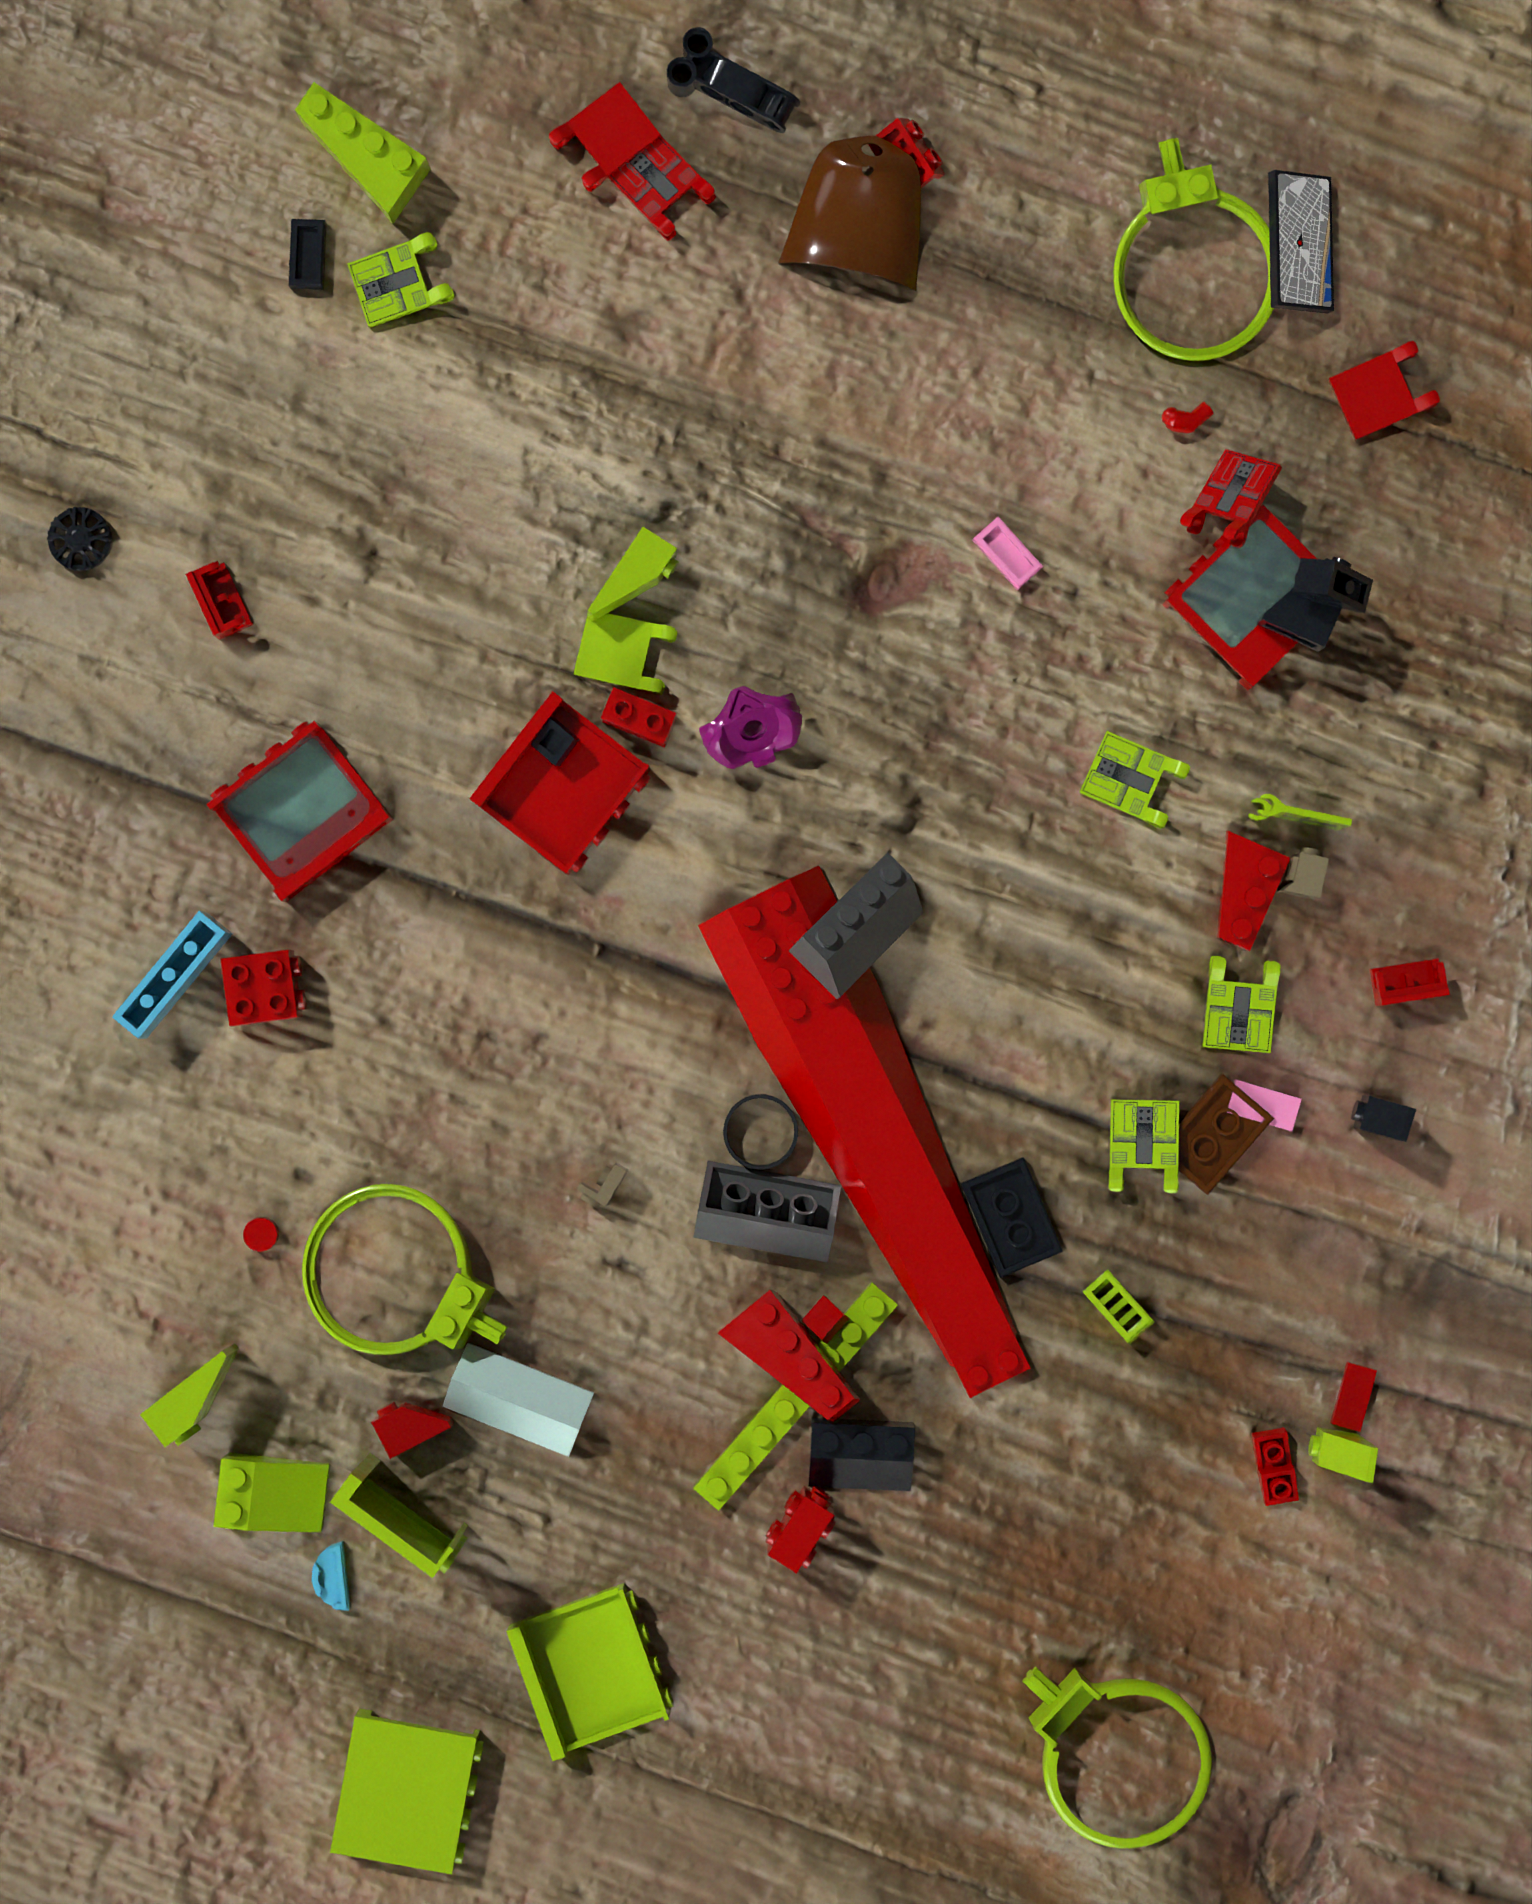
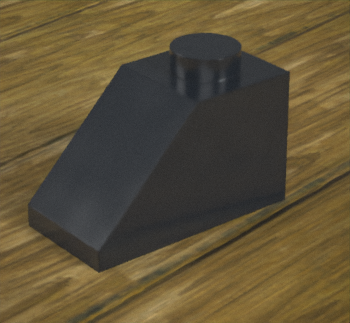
[1293,558,1373,613]
[1351,1095,1416,1142]

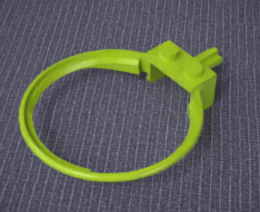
[1113,138,1274,361]
[302,1184,508,1355]
[1022,1666,1212,1849]

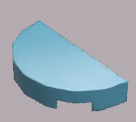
[311,1541,351,1611]

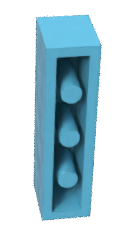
[112,911,233,1039]

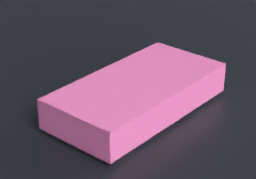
[972,516,1043,590]
[1227,1079,1302,1131]

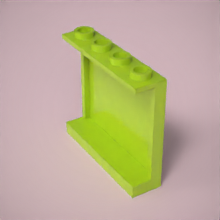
[330,1453,468,1578]
[506,1583,674,1761]
[330,1708,484,1875]

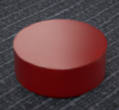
[243,1217,279,1252]

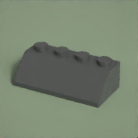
[789,852,924,1000]
[693,1161,841,1262]

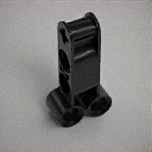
[667,27,801,133]

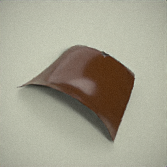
[778,136,921,291]

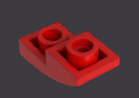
[1251,1427,1299,1506]

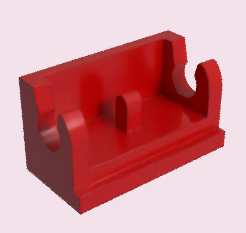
[185,561,253,640]
[1370,958,1450,1006]

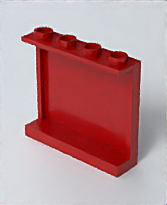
[469,691,651,875]

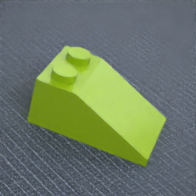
[140,1343,239,1447]
[213,1452,330,1533]

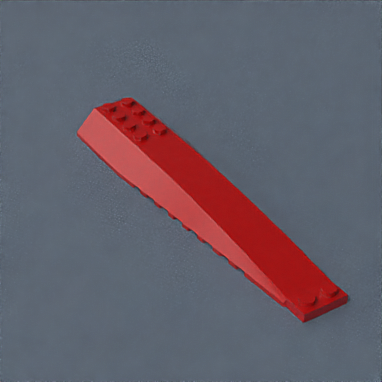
[698,866,1031,1398]

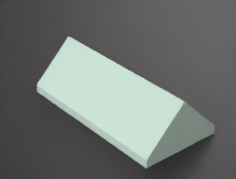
[442,1343,594,1457]

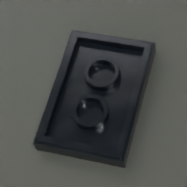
[960,1157,1063,1278]

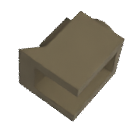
[1277,847,1329,900]

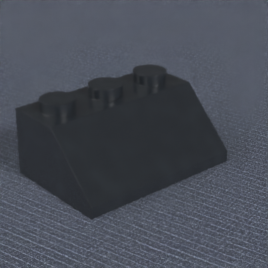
[808,1417,915,1491]

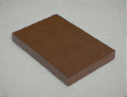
[1179,1073,1274,1195]

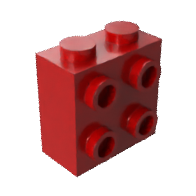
[220,949,307,1027]
[765,1485,836,1574]

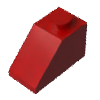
[371,1401,454,1459]

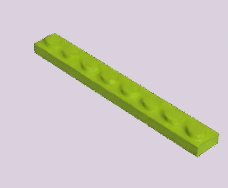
[693,1282,898,1511]

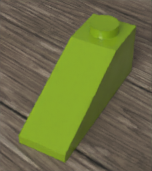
[587,527,679,622]
[1308,1427,1378,1483]

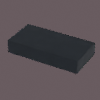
[288,219,327,290]

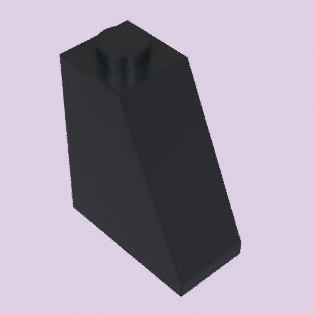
[1256,557,1352,652]

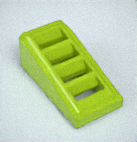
[1082,1269,1155,1344]

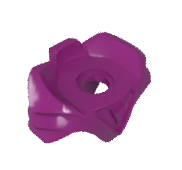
[699,686,802,769]

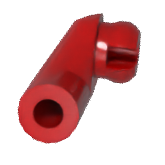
[1161,402,1214,434]

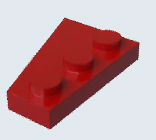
[1217,831,1290,951]

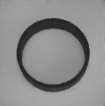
[723,1094,798,1170]

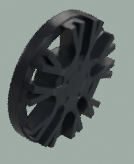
[47,507,112,571]

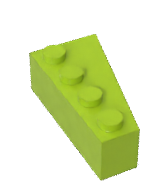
[295,82,431,224]

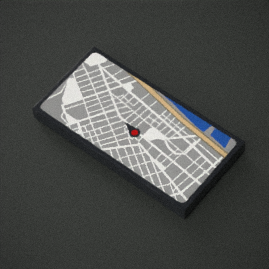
[1268,170,1334,314]

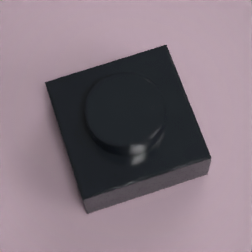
[531,718,580,766]

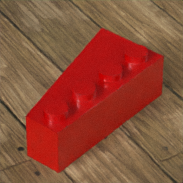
[717,1290,861,1421]

